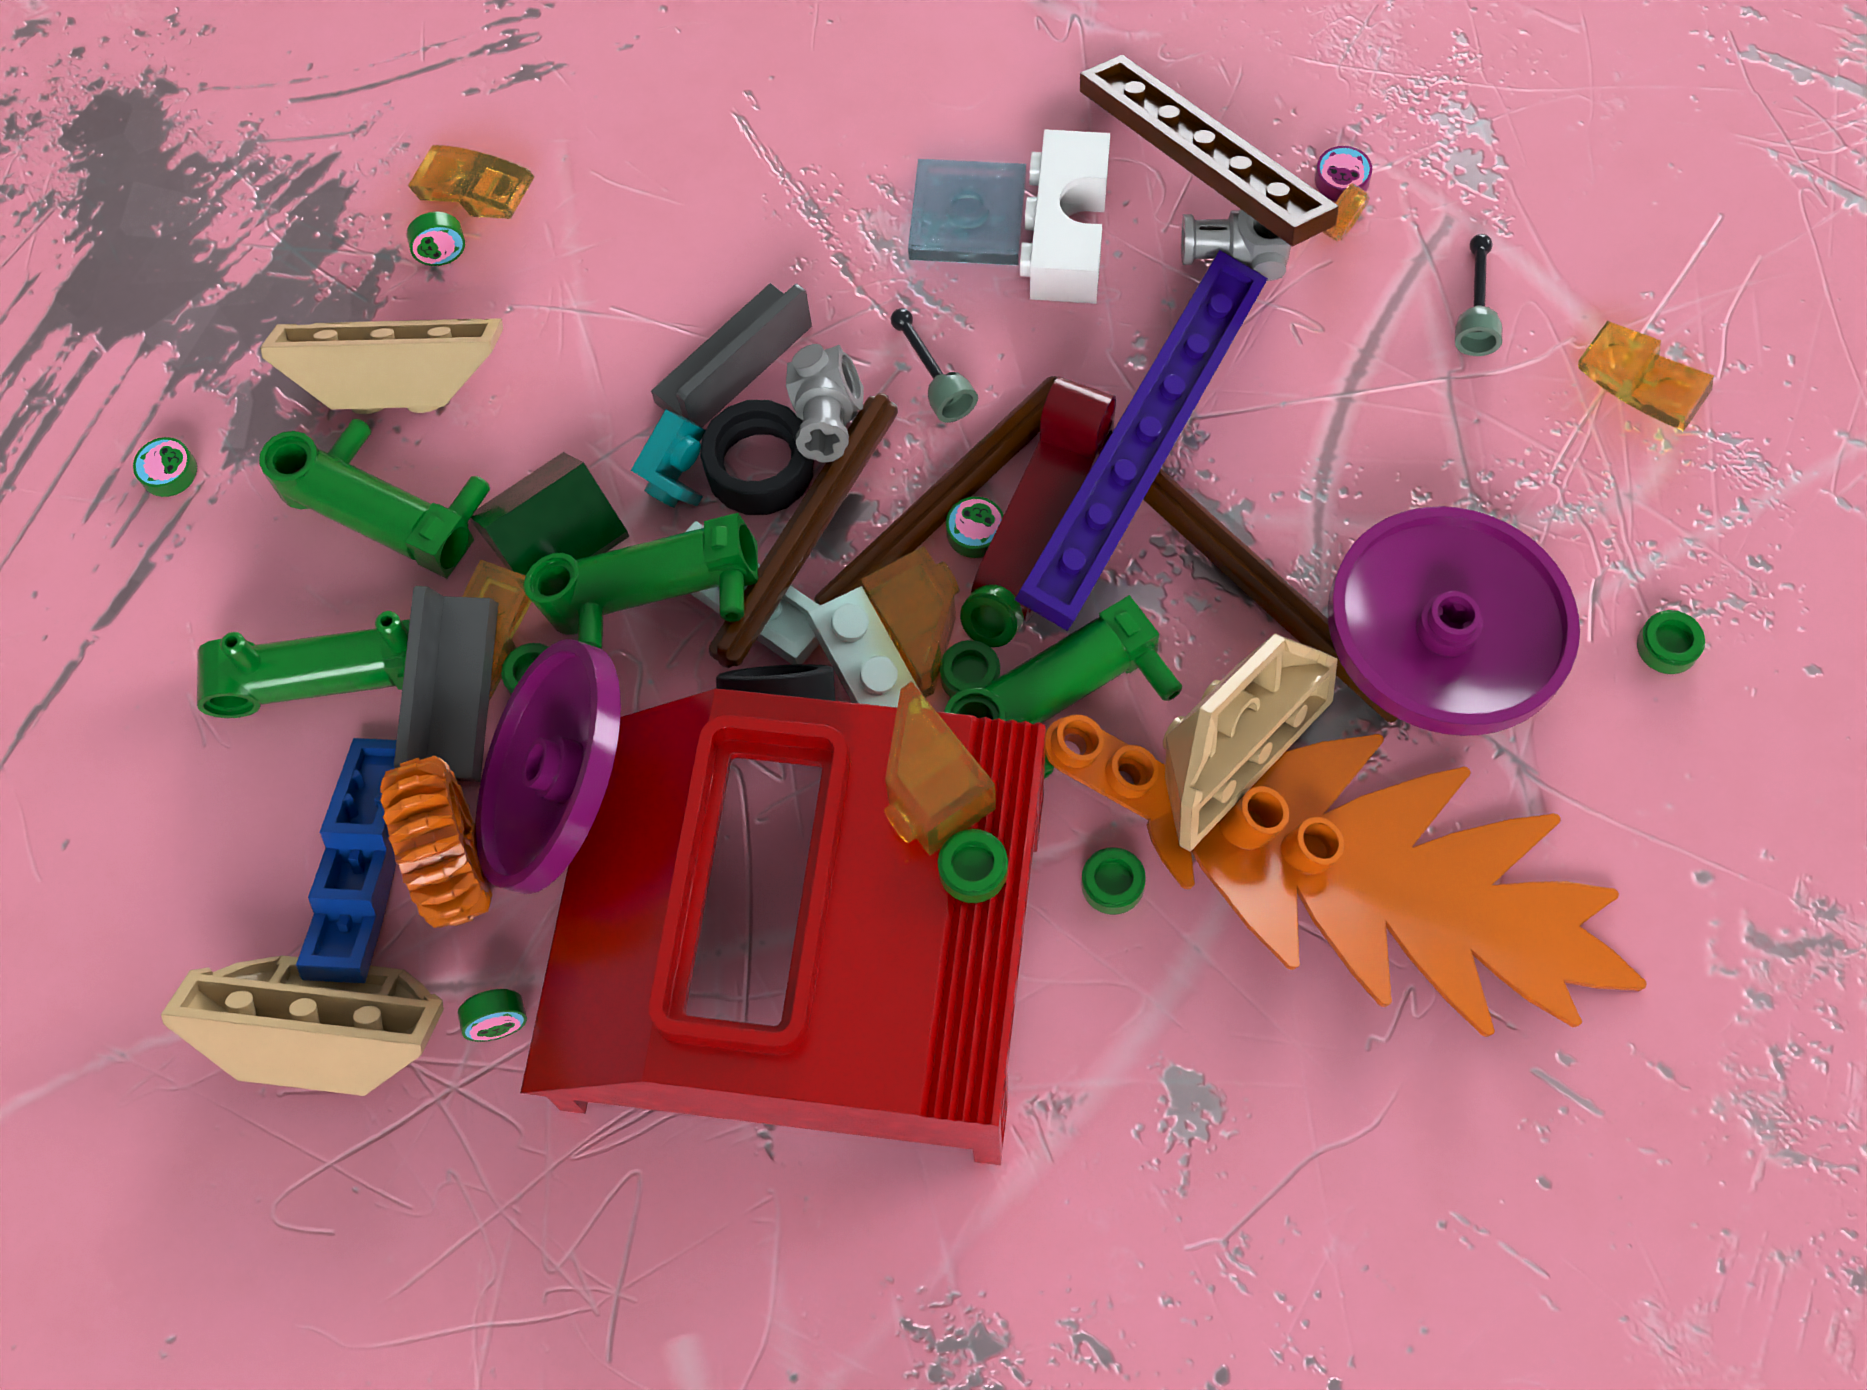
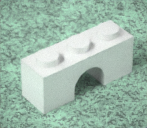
[1020,129,1110,304]

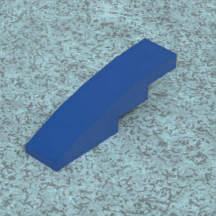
[296,738,397,984]

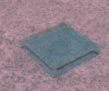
[908,159,1026,266]

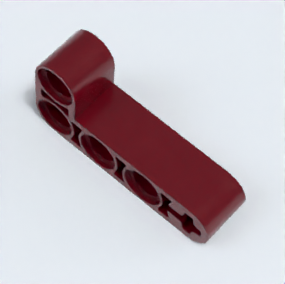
[971,377,1116,622]

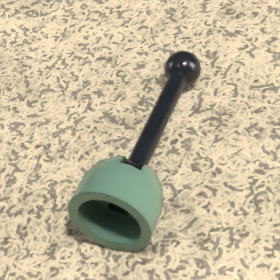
[1455,234,1502,356]
[890,308,978,423]

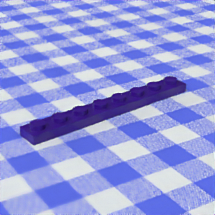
[1014,250,1268,631]

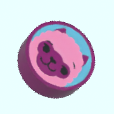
[1315,146,1372,202]

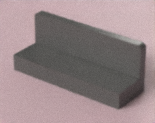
[651,283,812,427]
[394,586,499,782]

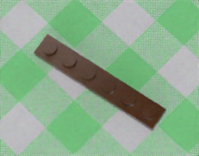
[1080,55,1339,247]

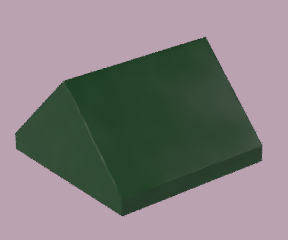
[470,452,629,591]

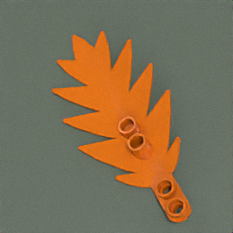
[1045,715,1647,1037]

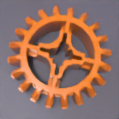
[380,756,492,928]

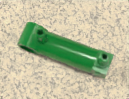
[259,419,490,579]
[524,513,758,649]
[944,595,1182,779]
[197,611,410,718]

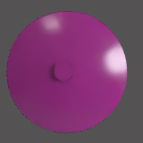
[1328,506,1580,736]
[475,639,621,894]

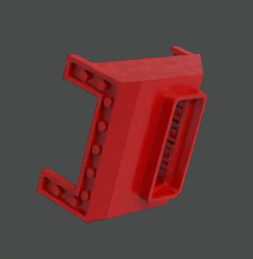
[520,688,1046,1165]

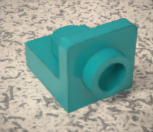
[631,409,706,508]

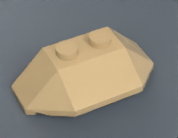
[260,318,503,414]
[1163,634,1338,852]
[161,955,444,1096]

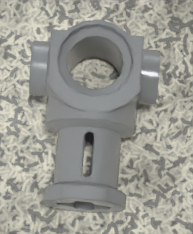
[1181,210,1291,281]
[786,344,864,463]

